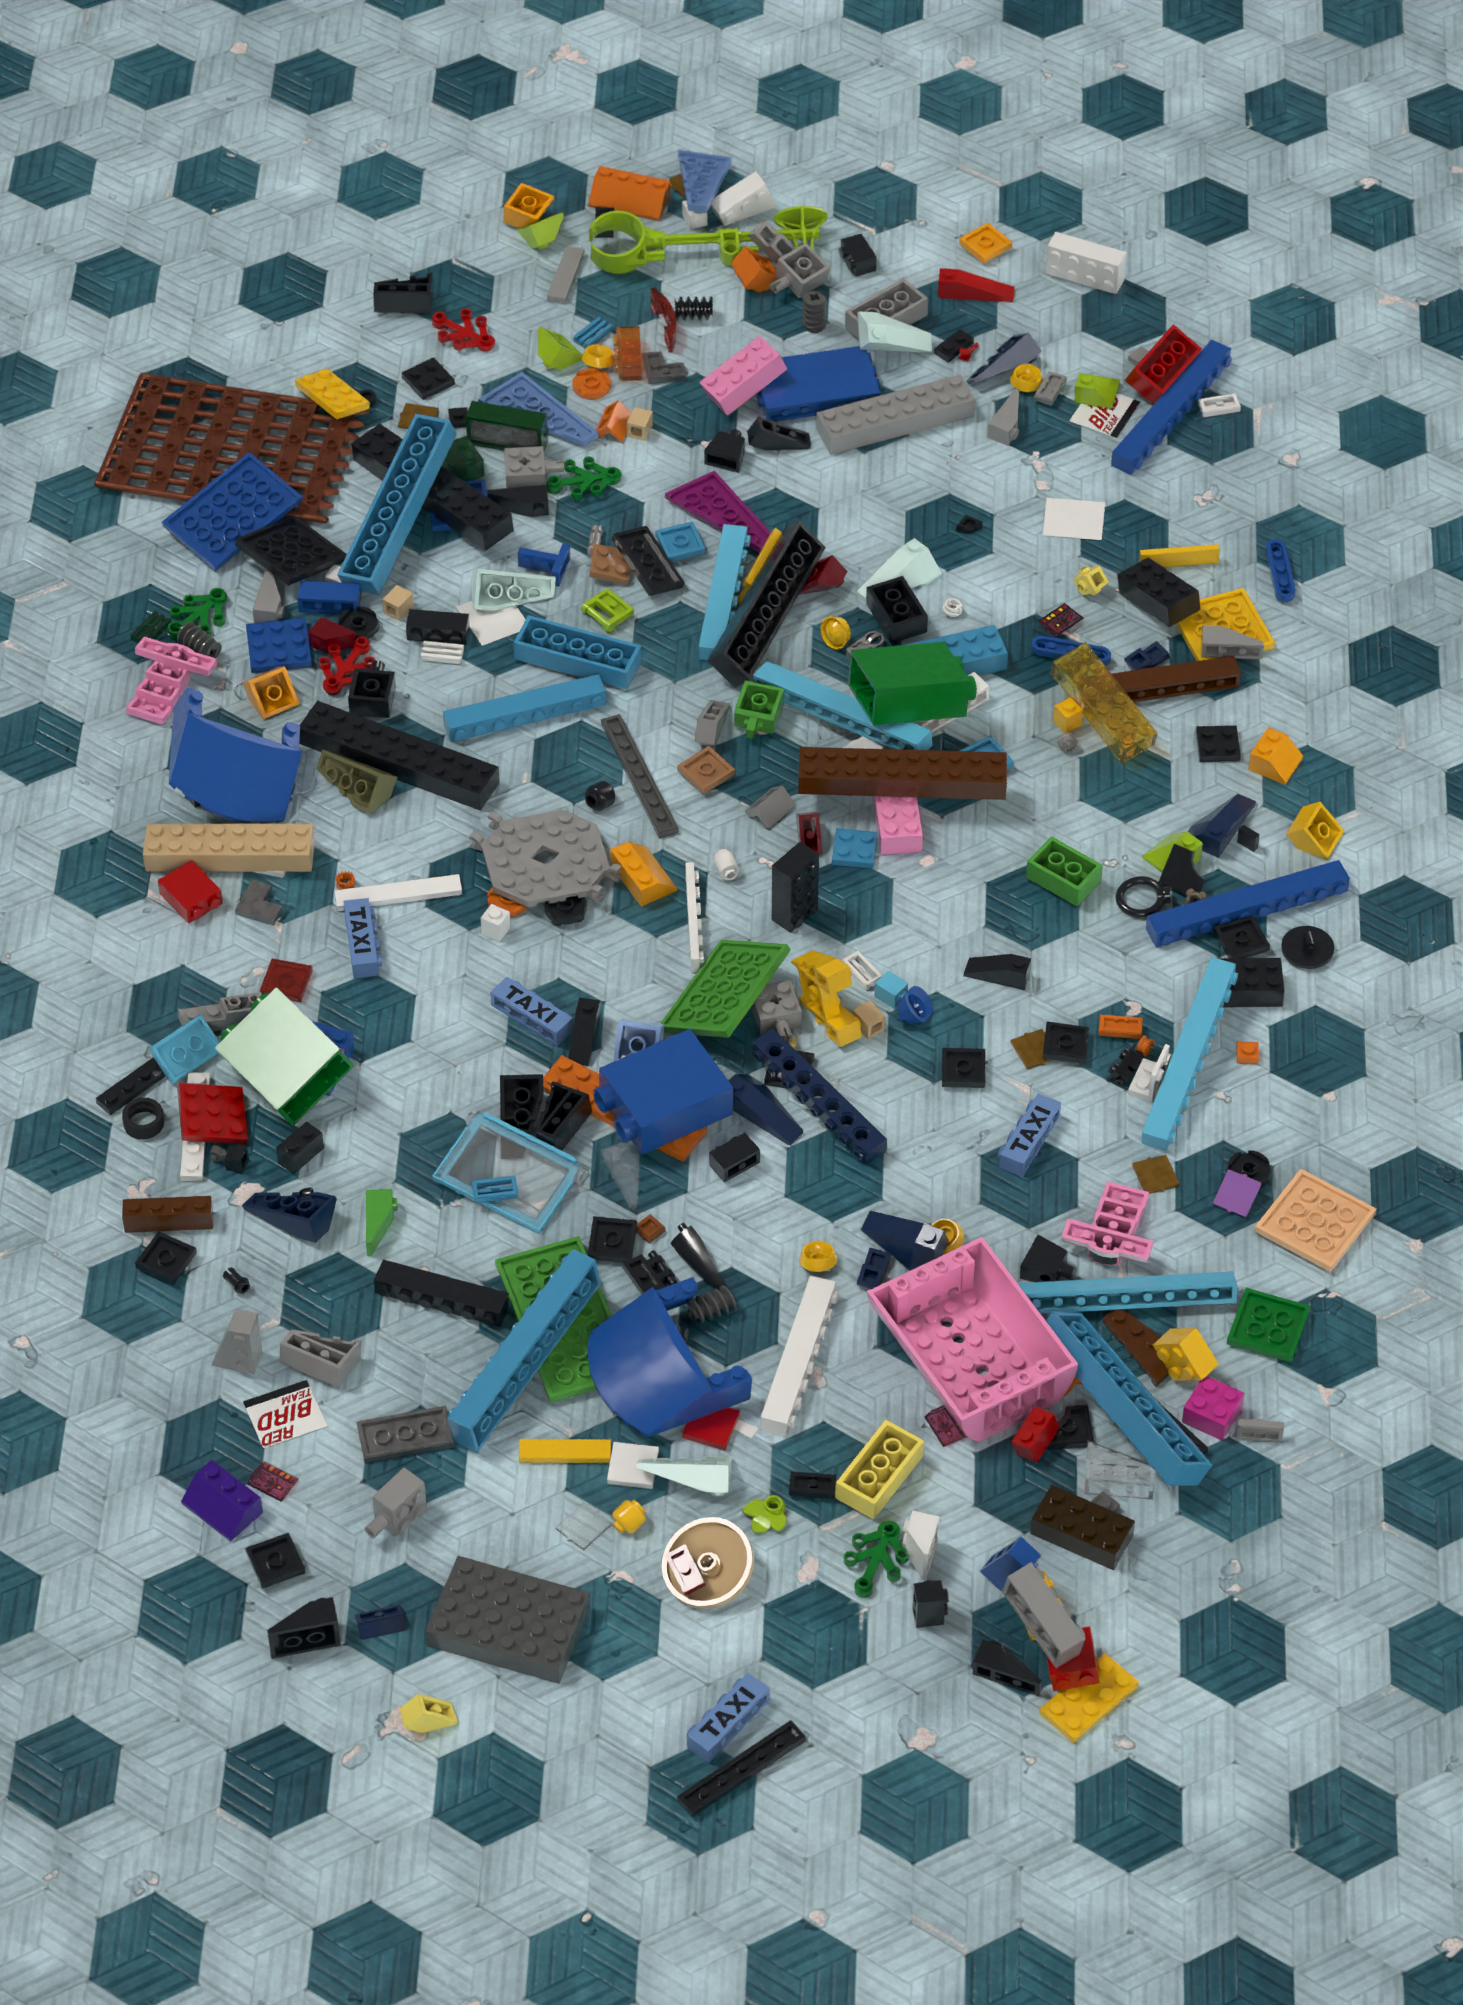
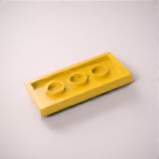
[295,369,370,419]
[1039,1653,1139,1743]

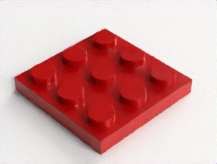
[177,1083,248,1144]

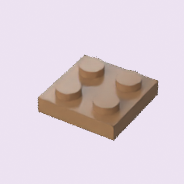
[589,543,630,585]
[677,746,735,795]

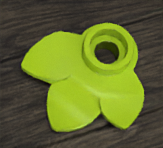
[742,1495,787,1533]

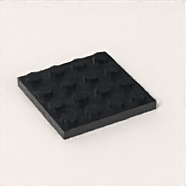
[235,515,347,586]

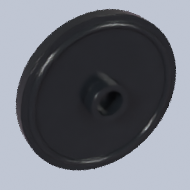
[1281,926,1334,969]

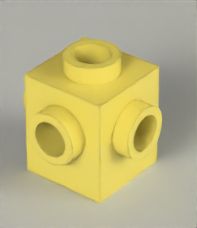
[1073,565,1109,596]

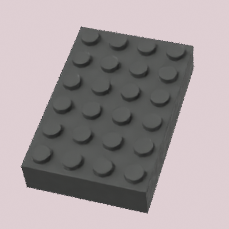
[425,1556,590,1684]

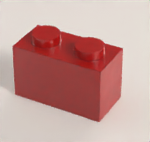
[1011,1406,1060,1464]

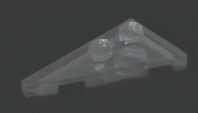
[601,1141,640,1211]

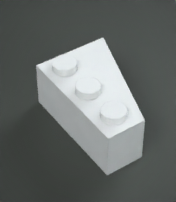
[711,171,777,226]

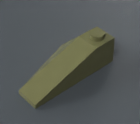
[316,749,397,814]

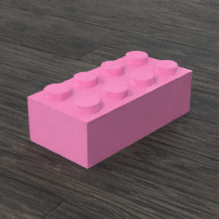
[699,336,787,416]
[872,796,923,855]

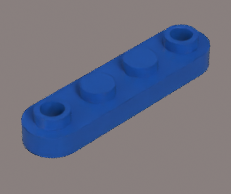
[1266,539,1296,602]
[1031,636,1111,667]

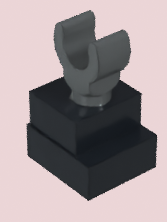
[210,1144,249,1174]

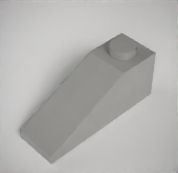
[987,389,1019,446]
[253,569,284,623]
[1201,626,1264,659]
[695,700,730,746]

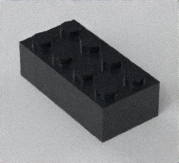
[1117,558,1201,627]
[771,842,819,933]

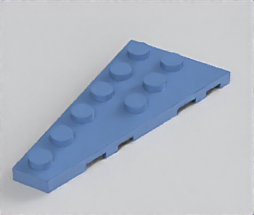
[678,150,732,214]
[478,372,598,447]

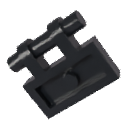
[623,1250,678,1295]

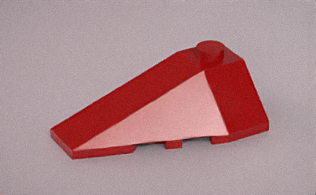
[938,268,1014,302]

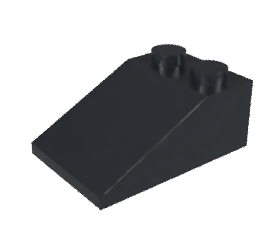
[267,1597,341,1659]

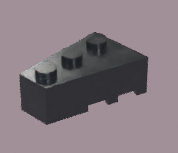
[373,272,433,314]
[535,1081,592,1151]

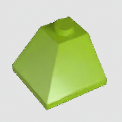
[518,212,564,250]
[538,326,583,370]
[1075,373,1120,409]
[1142,831,1203,873]

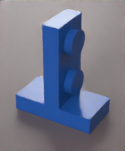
[518,544,571,587]

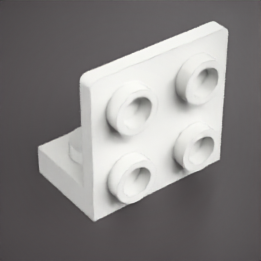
[1128,1044,1172,1102]

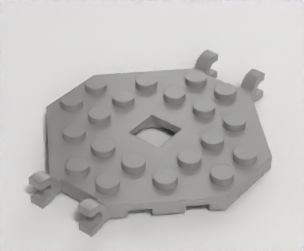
[469,810,622,907]

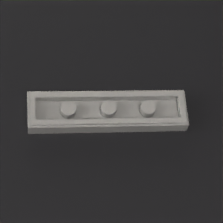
[547,246,585,304]

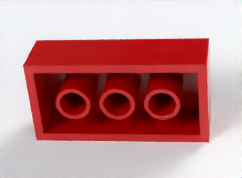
[1124,324,1202,405]

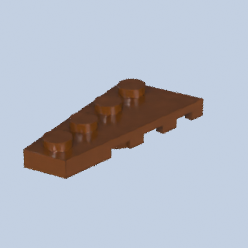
[1103,1309,1169,1387]

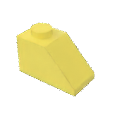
[399,1694,458,1733]

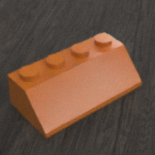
[588,166,671,221]

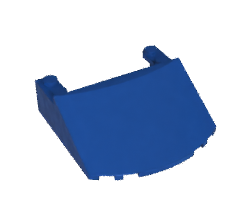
[169,687,302,824]
[587,1277,752,1437]

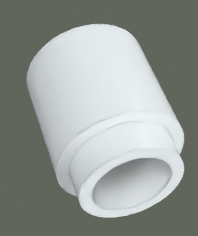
[714,849,740,880]

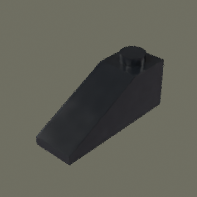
[747,416,811,451]
[487,485,549,517]
[963,954,1032,990]
[568,998,601,1066]
[972,1640,1042,1697]

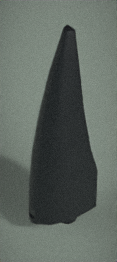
[670,1223,734,1297]

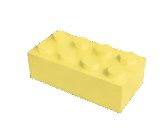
[835,1420,924,1520]

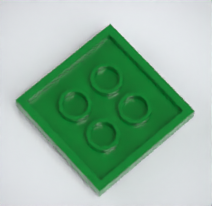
[1227,1288,1310,1363]

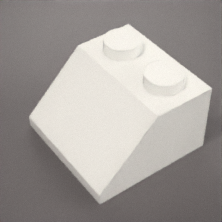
[903,1511,940,1580]

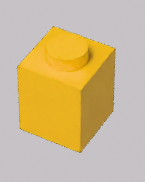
[1053,697,1083,733]

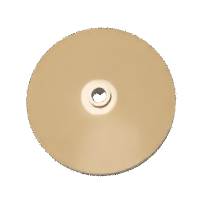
[662,1518,754,1609]

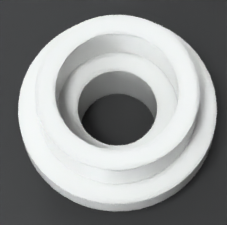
[943,598,963,617]

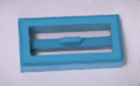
[573,317,613,349]
[472,1176,518,1203]

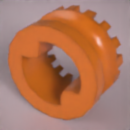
[336,871,355,890]
[1136,1035,1155,1057]

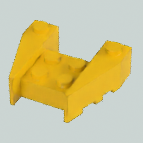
[791,950,862,1047]

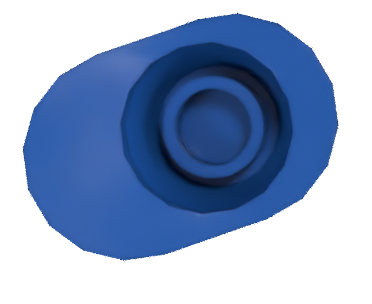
[897,986,933,1025]

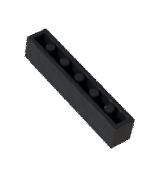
[374,1259,510,1327]

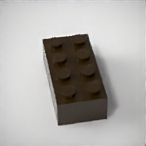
[1030,1484,1135,1570]

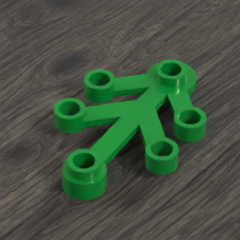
[546,456,622,500]
[168,588,228,640]
[843,1521,909,1598]

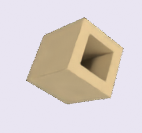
[627,407,653,441]
[382,585,414,621]
[853,1000,885,1039]

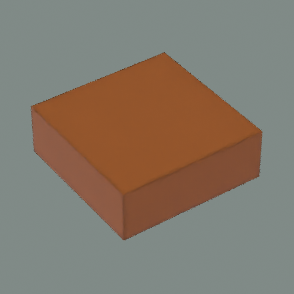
[636,1214,665,1243]

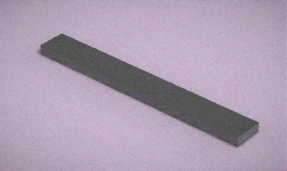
[601,714,678,839]

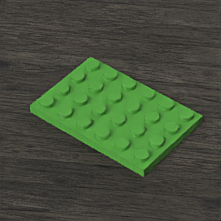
[660,940,791,1038]

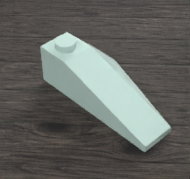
[858,312,932,353]
[857,538,941,601]
[471,569,556,611]
[637,1456,732,1496]

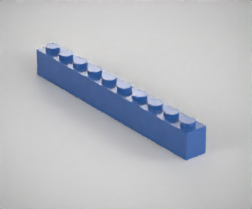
[1111,339,1232,475]
[1146,860,1350,947]

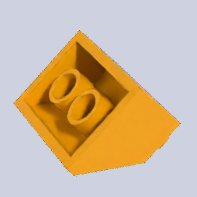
[610,841,678,907]

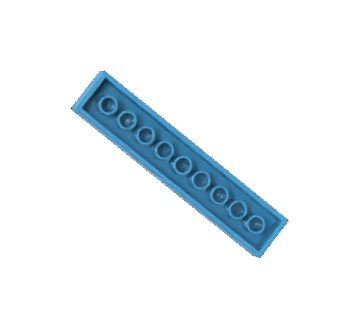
[337,414,457,595]
[447,1249,601,1453]
[1046,1312,1212,1486]

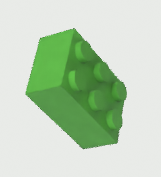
[1026,836,1103,907]

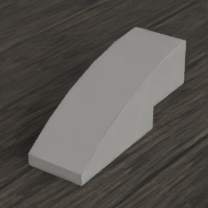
[748,221,796,262]

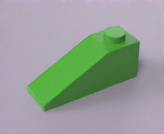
[366,1189,398,1256]

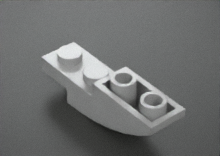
[177,992,262,1032]

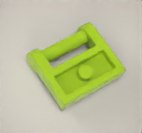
[581,588,634,633]

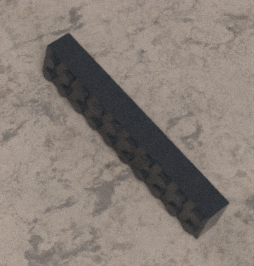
[351,423,514,551]
[707,521,826,688]
[299,700,500,811]

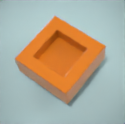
[1236,1041,1259,1064]

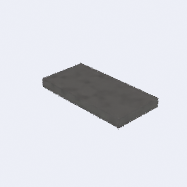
[356,1406,454,1463]

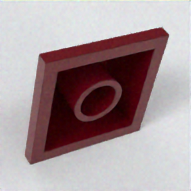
[799,555,848,595]

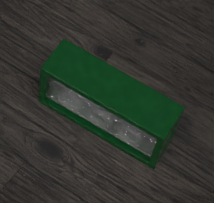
[466,401,548,451]

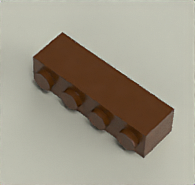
[122,1196,213,1233]

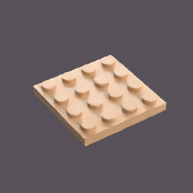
[1254,1169,1376,1272]

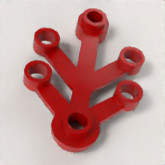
[432,308,495,352]
[318,637,376,695]

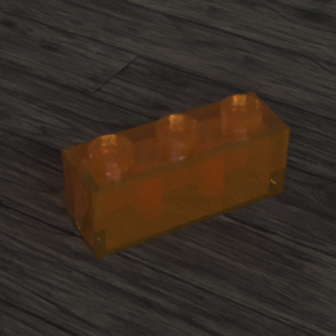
[613,326,642,381]

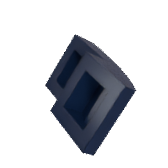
[1124,641,1170,670]
[856,1248,891,1289]

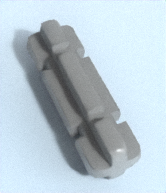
[587,525,602,558]

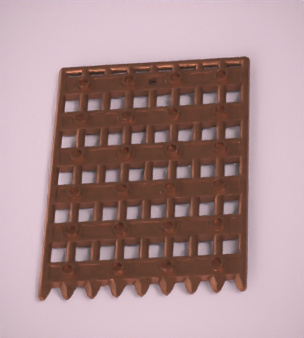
[94,373,369,524]

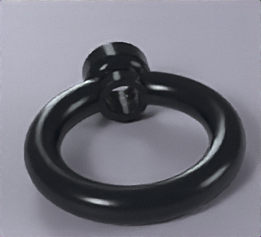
[1116,876,1171,918]

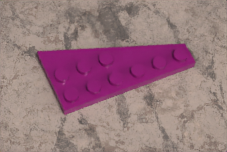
[665,470,771,553]

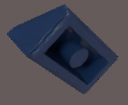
[355,1605,406,1640]

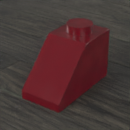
[308,617,356,653]
[796,812,823,855]

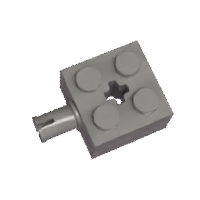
[770,243,831,298]
[504,446,564,488]
[751,979,802,1042]
[364,1467,427,1539]

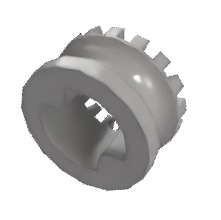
[1057,732,1078,753]

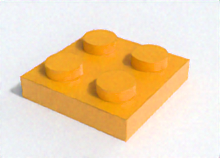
[959,222,1012,264]

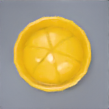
[582,344,614,368]
[1010,364,1043,392]
[821,616,851,650]
[931,1219,964,1255]
[799,1241,838,1272]

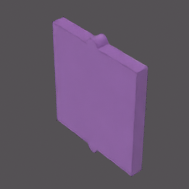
[1213,1169,1262,1218]

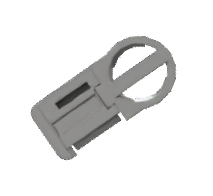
[846,631,884,660]

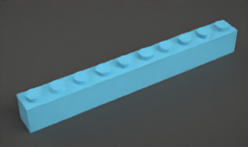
[753,661,933,750]
[1142,957,1238,1151]
[1017,1271,1237,1314]

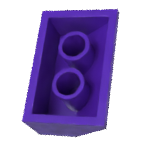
[181,1460,263,1542]

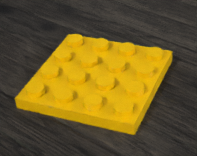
[1176,588,1275,661]

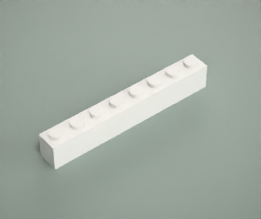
[760,1276,839,1437]

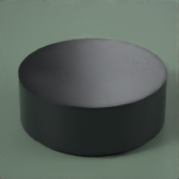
[359,390,377,407]

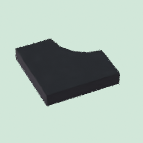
[1159,844,1205,894]
[1048,1405,1094,1450]

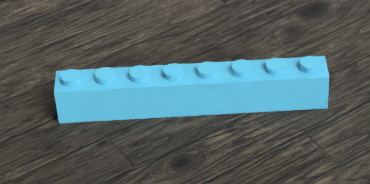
[699,524,751,660]

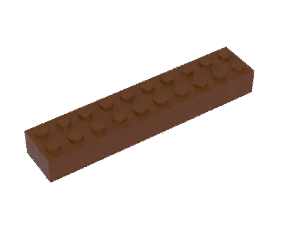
[798,747,1007,800]

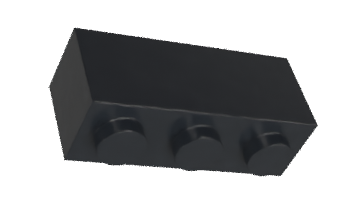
[406,609,470,645]

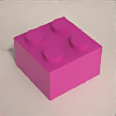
[1182,1376,1245,1441]

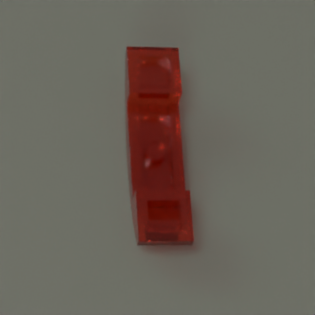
[650,288,676,353]

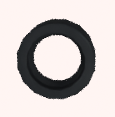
[122,1098,164,1139]

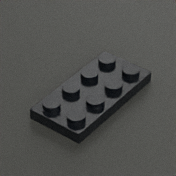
[611,526,685,596]

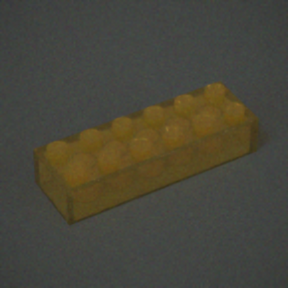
[1050,642,1158,764]

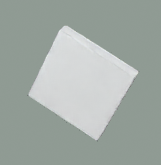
[607,1442,659,1489]

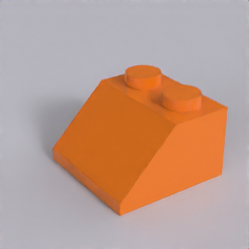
[731,247,779,292]

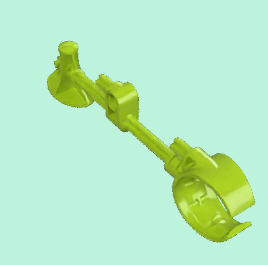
[589,206,828,274]

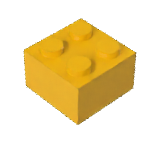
[1153,1328,1219,1381]

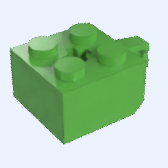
[734,681,784,739]

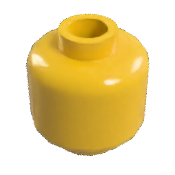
[612,1500,646,1534]

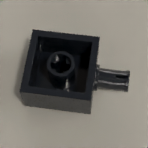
[348,660,396,718]

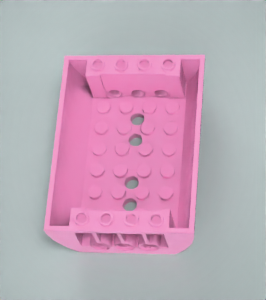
[867,1237,1078,1442]

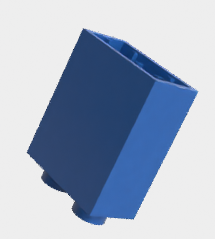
[593,1029,733,1155]

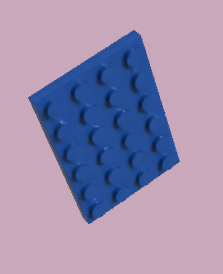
[162,452,303,571]

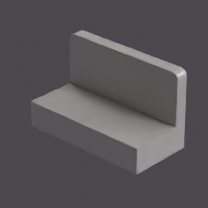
[745,785,795,829]

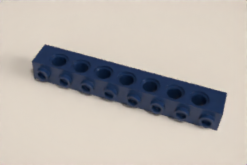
[752,1028,887,1165]

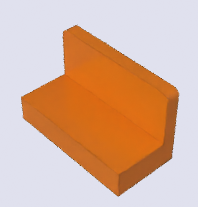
[596,400,632,442]

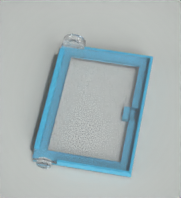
[432,1111,590,1234]

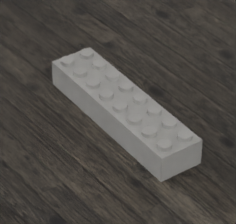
[816,375,975,455]

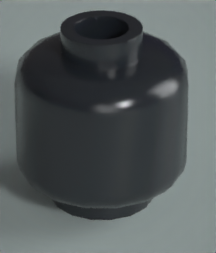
[585,781,616,811]

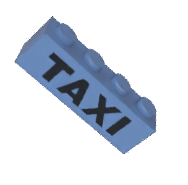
[343,898,382,978]
[490,977,573,1047]
[997,1093,1061,1177]
[686,1673,770,1764]

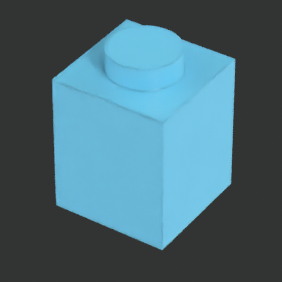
[874,971,908,1009]

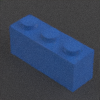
[297,581,361,614]
[979,1536,1041,1590]

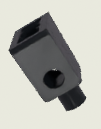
[704,429,745,473]
[1020,1235,1076,1282]

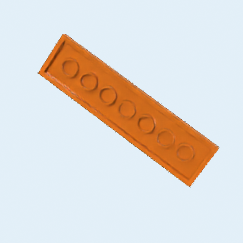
[543,1055,707,1162]

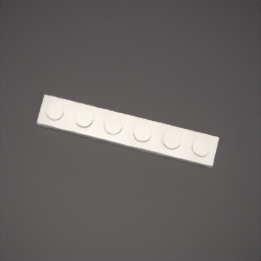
[685,862,704,973]
[180,1073,211,1181]

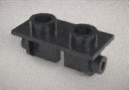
[1106,1043,1143,1086]

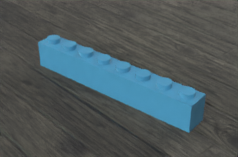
[443,674,606,742]

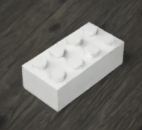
[1046,232,1126,294]

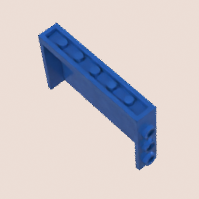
[756,346,880,422]

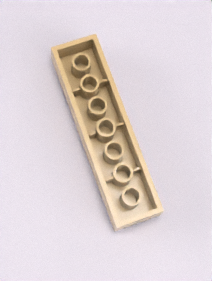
[143,824,315,872]

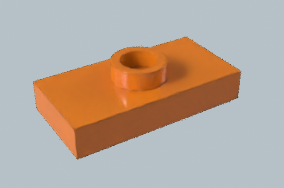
[1098,1015,1143,1039]

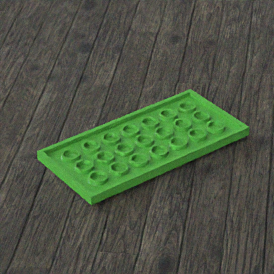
[495,1236,612,1403]

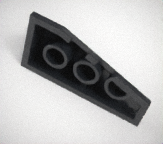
[500,1074,544,1160]

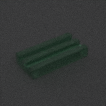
[130,611,171,643]

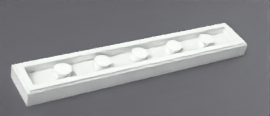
[335,874,462,911]

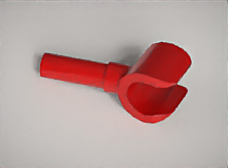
[959,343,979,361]

